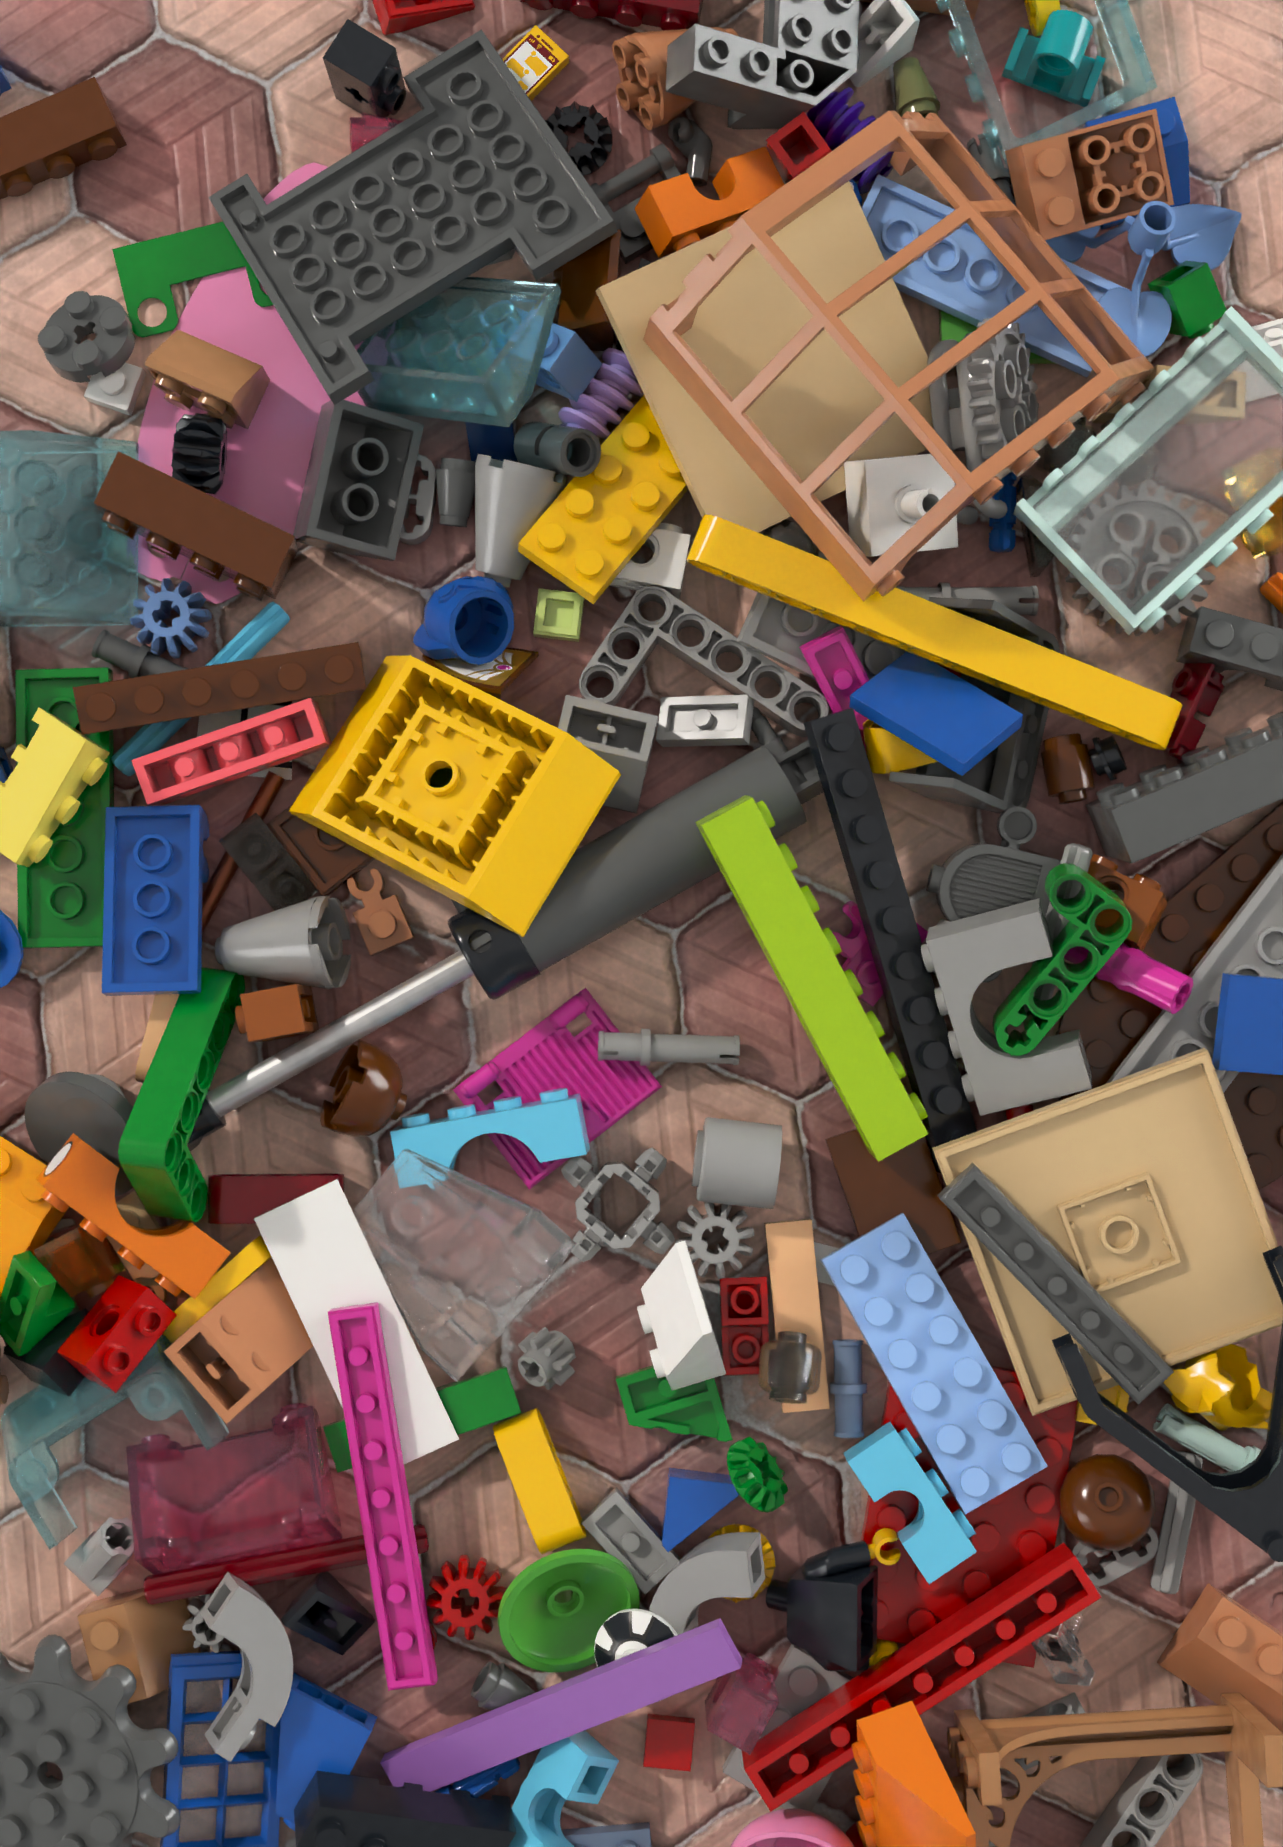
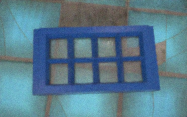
[160,1650,281,1847]

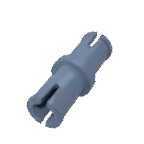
[830,1339,867,1438]

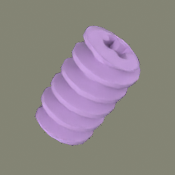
[558,348,644,440]

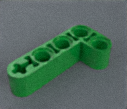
[992,863,1132,1056]

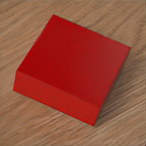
[643,1714,695,1772]

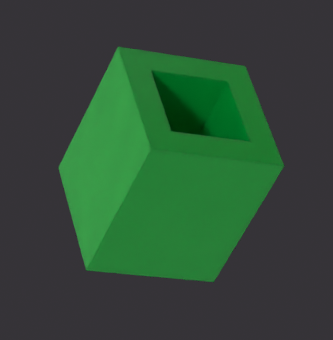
[1147,261,1227,339]

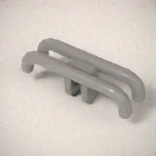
[927,332,1007,525]

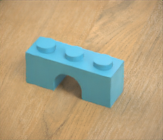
[843,1421,977,1584]
[508,1730,619,1847]

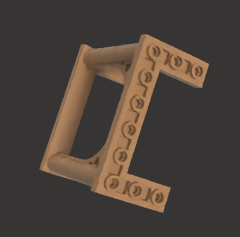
[947,1692,1283,1847]

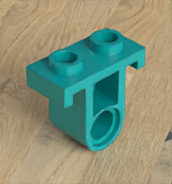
[1002,10,1106,108]

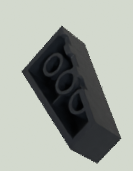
[294,1770,516,1847]

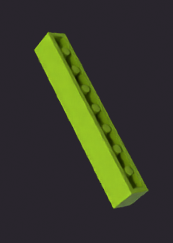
[695,795,928,1162]

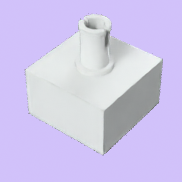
[844,453,958,557]

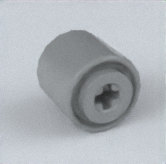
[692,1117,782,1209]

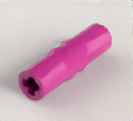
[1064,942,1193,1014]

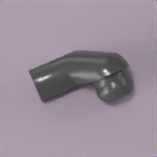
[668,117,713,187]

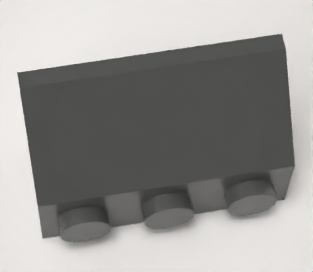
[293,400,424,561]

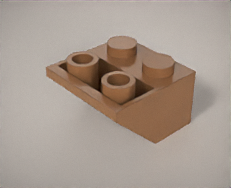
[144,330,270,429]

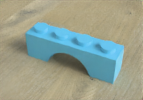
[390,1088,590,1188]

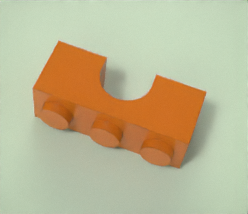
[634,146,785,258]

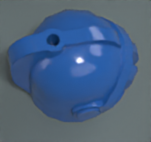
[413,576,514,665]

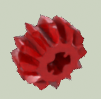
[426,1555,507,1640]

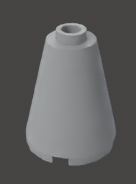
[475,454,567,587]
[215,895,351,989]

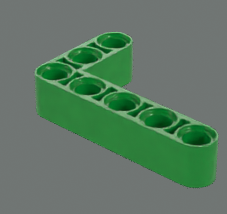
[118,967,245,1222]

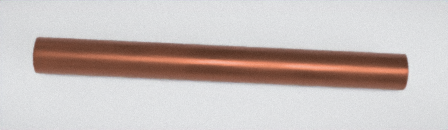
[202,771,285,934]

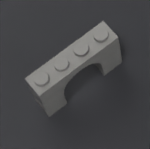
[921,898,1092,1116]

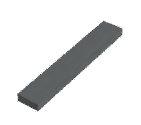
[938,1162,1174,1405]

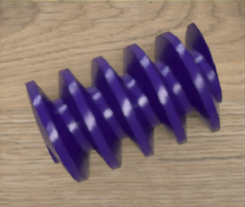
[806,87,894,194]

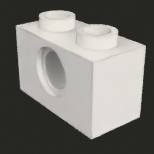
[610,523,691,599]

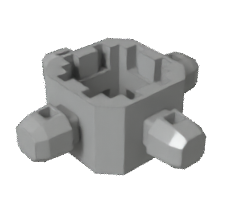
[561,1147,675,1262]

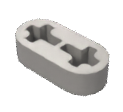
[399,454,437,545]
[1072,1526,1159,1587]

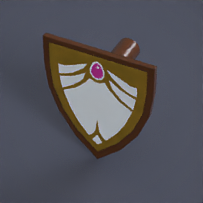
[422,647,539,700]

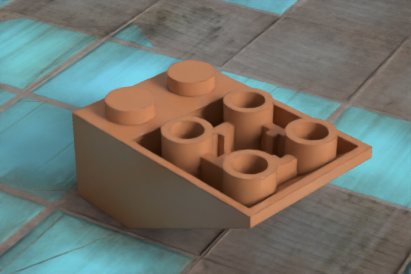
[1005,109,1174,240]
[164,1257,313,1424]

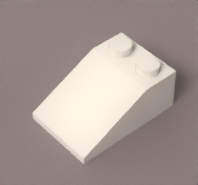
[637,1241,726,1391]

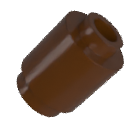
[1041,733,1095,804]

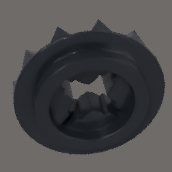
[545,101,613,176]

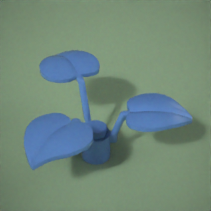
[1045,201,1242,358]

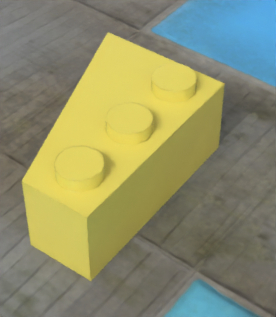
[0,707,110,867]

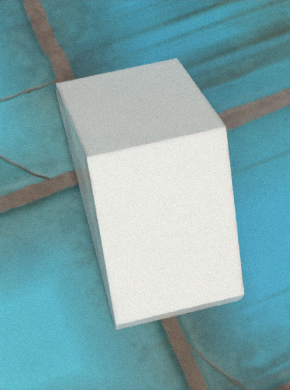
[849,0,920,87]

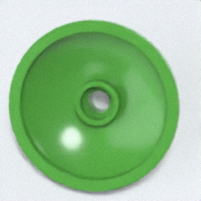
[498,1549,640,1672]

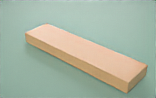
[764,1219,830,1413]

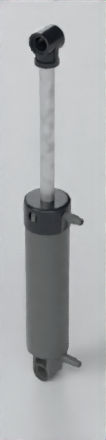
[187,707,824,1151]

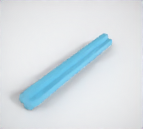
[112,602,290,776]

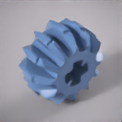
[130,578,212,659]

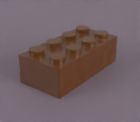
[94,451,298,601]

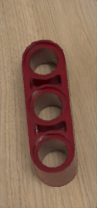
[208,1173,344,1224]

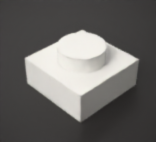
[84,362,146,416]

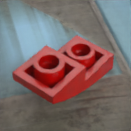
[720,1276,771,1376]

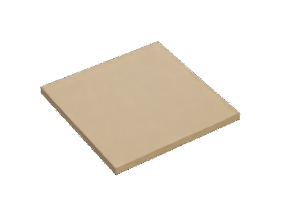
[596,181,951,533]
[932,1048,1283,1416]

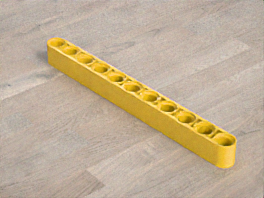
[686,515,1183,750]

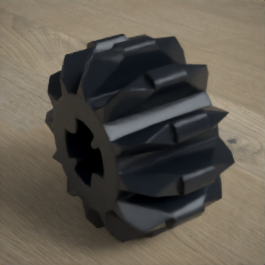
[171,413,228,494]

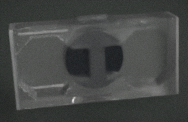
[1031,1611,1095,1686]

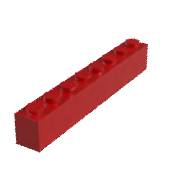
[742,1542,1102,1812]

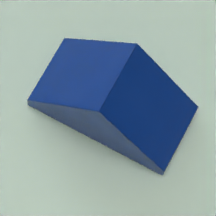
[662,1468,739,1552]

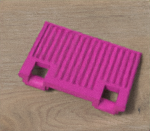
[453,988,662,1190]

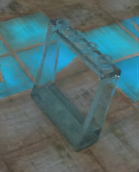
[935,0,1157,164]

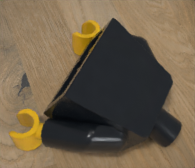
[766,1528,901,1672]

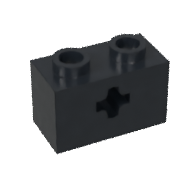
[323,19,406,126]

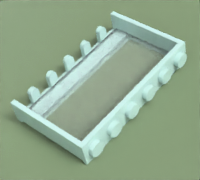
[1013,306,1283,635]

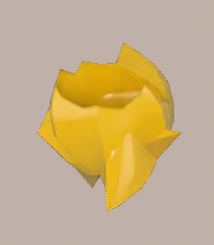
[1163,1344,1272,1432]

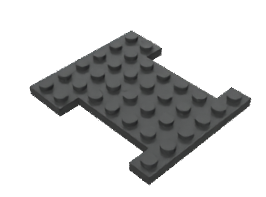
[208,29,618,405]

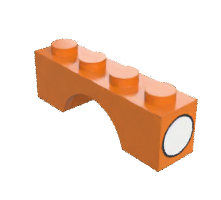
[36,1133,231,1299]

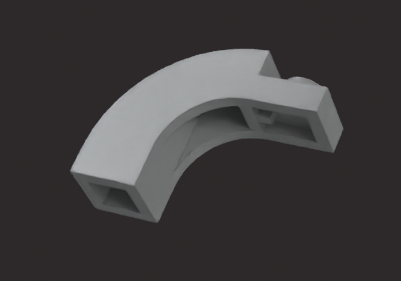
[649,1532,765,1635]
[199,1572,293,1762]

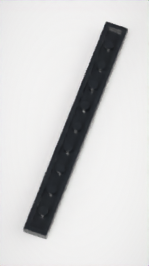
[803,708,977,1173]

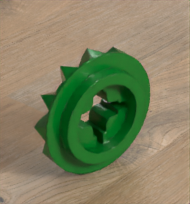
[727,1437,788,1513]

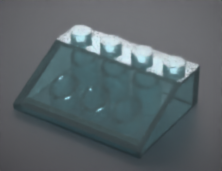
[357,277,561,427]
[0,430,139,627]

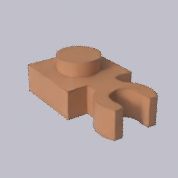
[347,868,415,956]

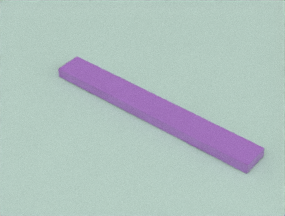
[380,1618,743,1792]

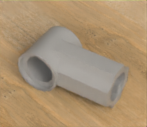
[64,1517,139,1596]

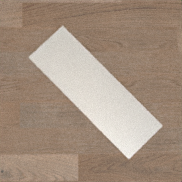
[254,1179,459,1464]

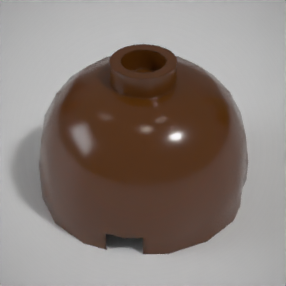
[320,1040,407,1137]
[1059,1454,1156,1552]

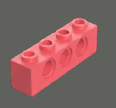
[131,698,332,806]

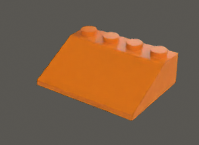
[852,1701,976,1847]

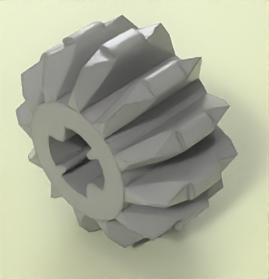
[675,1202,755,1279]

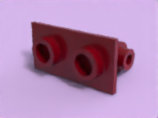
[1166,663,1225,761]

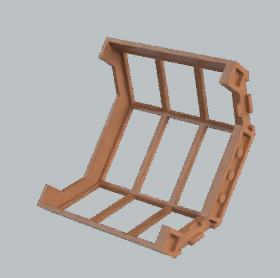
[643,110,1154,602]

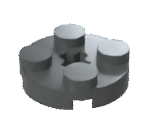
[38,291,135,383]

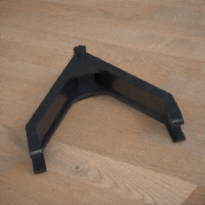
[1052,1245,1283,1562]

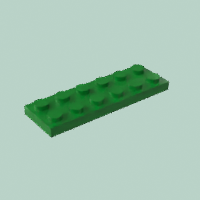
[15,667,114,949]

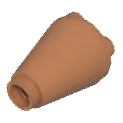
[612,27,739,130]

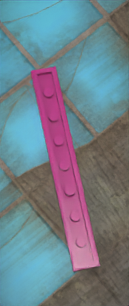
[328,1302,438,1691]

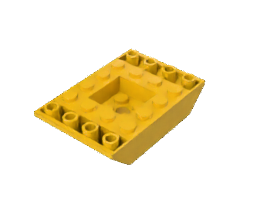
[289,655,621,937]

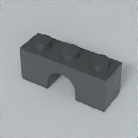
[1176,606,1283,691]

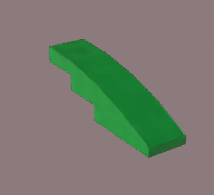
[323,1366,521,1473]

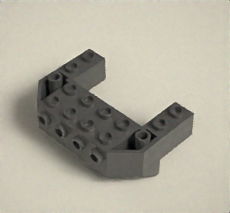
[666,0,862,129]

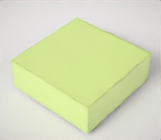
[533,588,585,642]

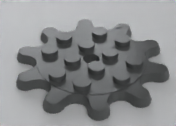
[0,1634,181,1847]

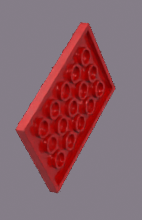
[861,1366,1078,1668]

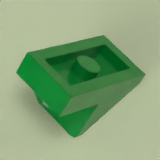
[0,1250,75,1357]

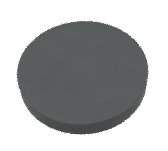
[25,1072,133,1197]

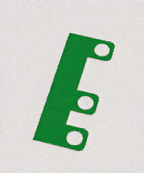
[112,222,273,337]

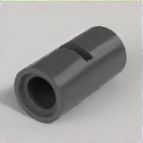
[514,422,601,477]

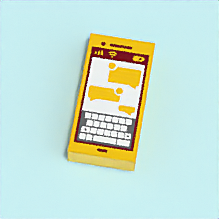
[502,25,569,101]

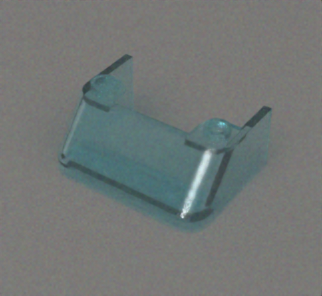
[1,1334,230,1550]

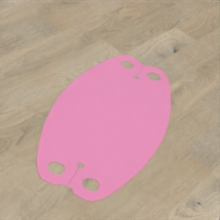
[129,162,392,604]

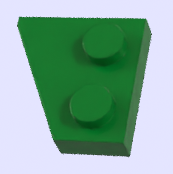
[616,1365,733,1442]

